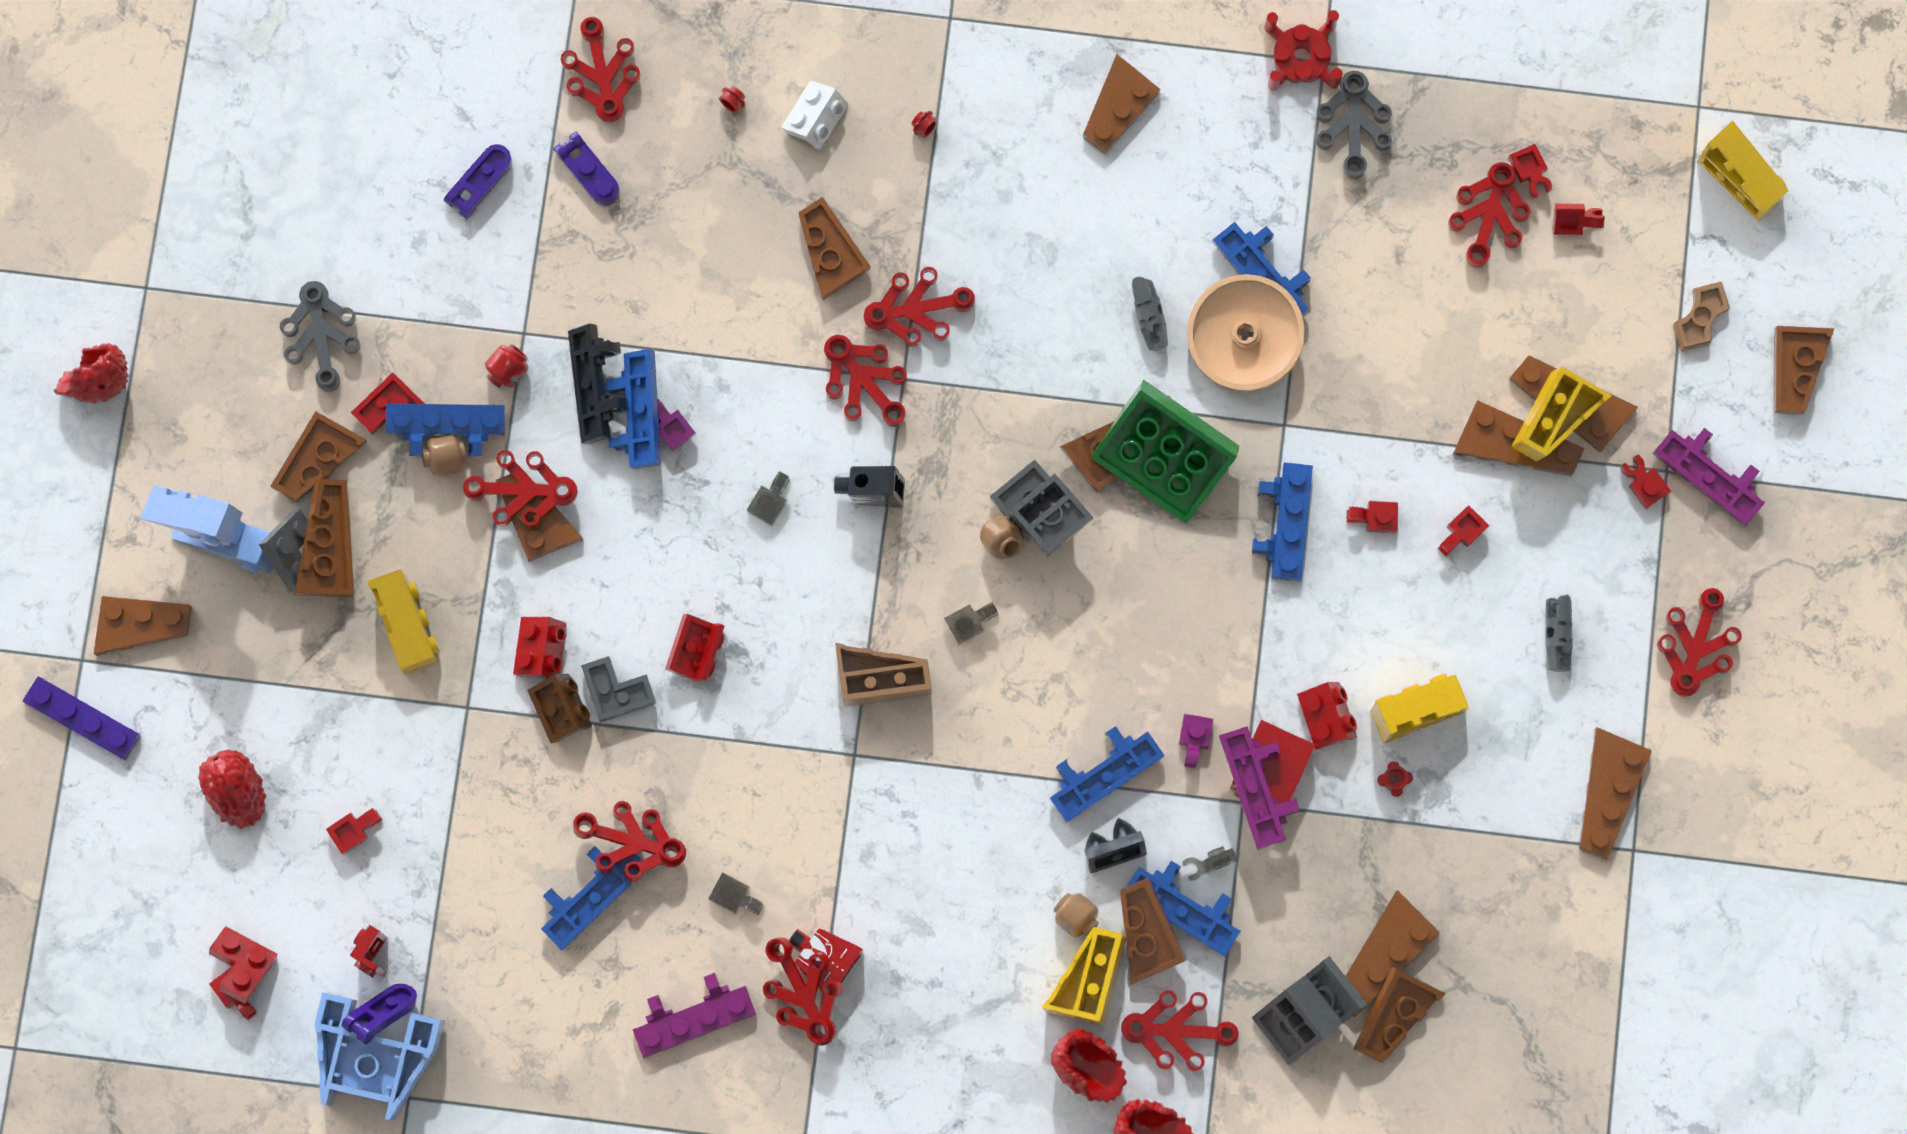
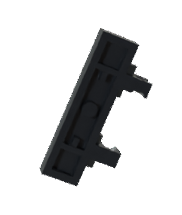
[568,323,628,444]

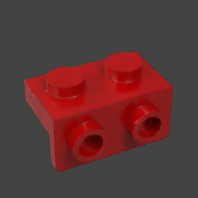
[665,614,725,682]
[513,617,567,678]
[1297,682,1357,750]
[350,924,388,978]

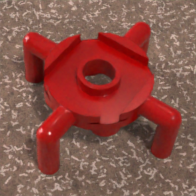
[1264,10,1343,91]

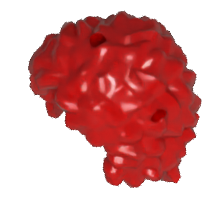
[54,343,129,404]
[198,749,267,829]
[1051,1028,1127,1103]
[1114,1099,1193,1134]

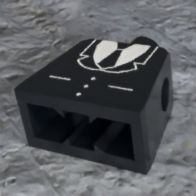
[834,466,905,508]

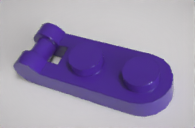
[553,131,620,206]
[444,144,512,219]
[341,983,417,1044]

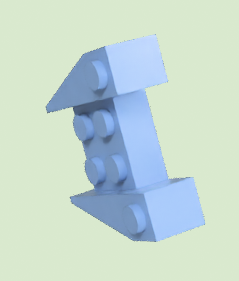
[140,486,273,574]
[315,992,445,1120]

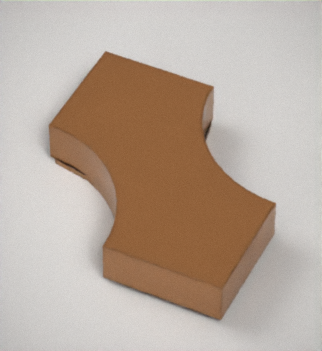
[1673,281,1730,352]

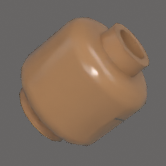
[422,435,466,476]
[980,515,1024,559]
[1054,893,1099,938]

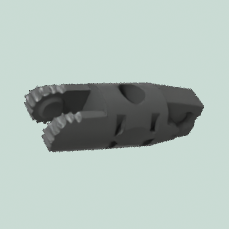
[1131,276,1168,351]
[1545,594,1573,672]

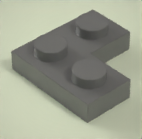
[259,509,308,592]
[581,656,656,723]

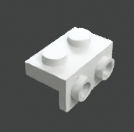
[781,81,848,150]

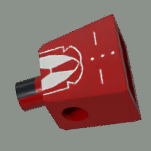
[789,928,863,994]

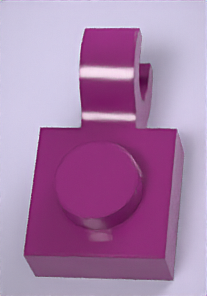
[657,399,697,452]
[1179,713,1213,768]

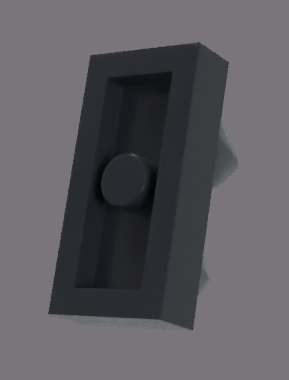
[1084,818,1147,874]

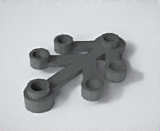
[1316,71,1392,179]
[280,281,361,392]

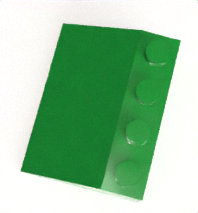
[1090,380,1240,524]

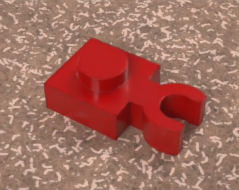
[1508,144,1552,199]
[1620,454,1671,509]

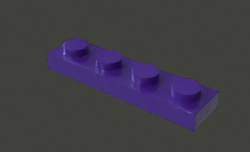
[22,676,141,761]

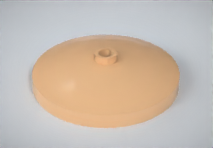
[1187,274,1305,392]

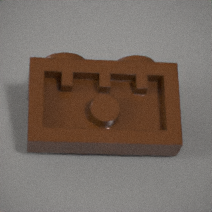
[527,674,592,744]

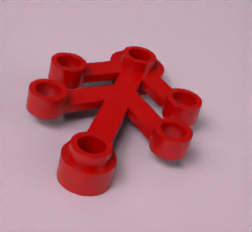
[560,17,641,123]
[1448,162,1530,268]
[863,267,975,347]
[824,335,907,427]
[463,450,578,528]
[1657,588,1742,697]
[573,801,686,882]
[763,937,843,1046]
[1121,990,1239,1071]

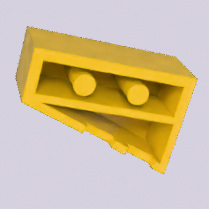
[1697,120,1789,221]
[1511,366,1612,461]
[367,569,440,674]
[1370,673,1469,744]
[1042,927,1126,1027]

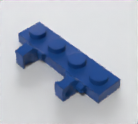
[1212,222,1311,316]
[606,349,661,469]
[386,403,505,457]
[1252,462,1313,582]
[1049,726,1165,823]
[541,846,642,951]
[1126,860,1241,957]

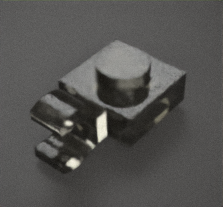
[747,471,790,526]
[944,602,999,645]
[1182,846,1237,881]
[708,872,764,916]

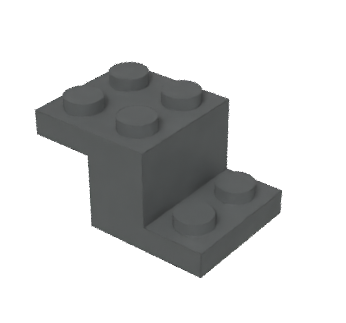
[990,459,1093,557]
[1251,956,1367,1065]

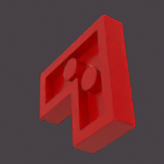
[351,372,425,435]
[209,926,277,1004]

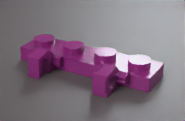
[1653,428,1765,527]
[1219,726,1300,850]
[632,973,757,1058]

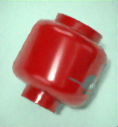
[485,344,529,388]

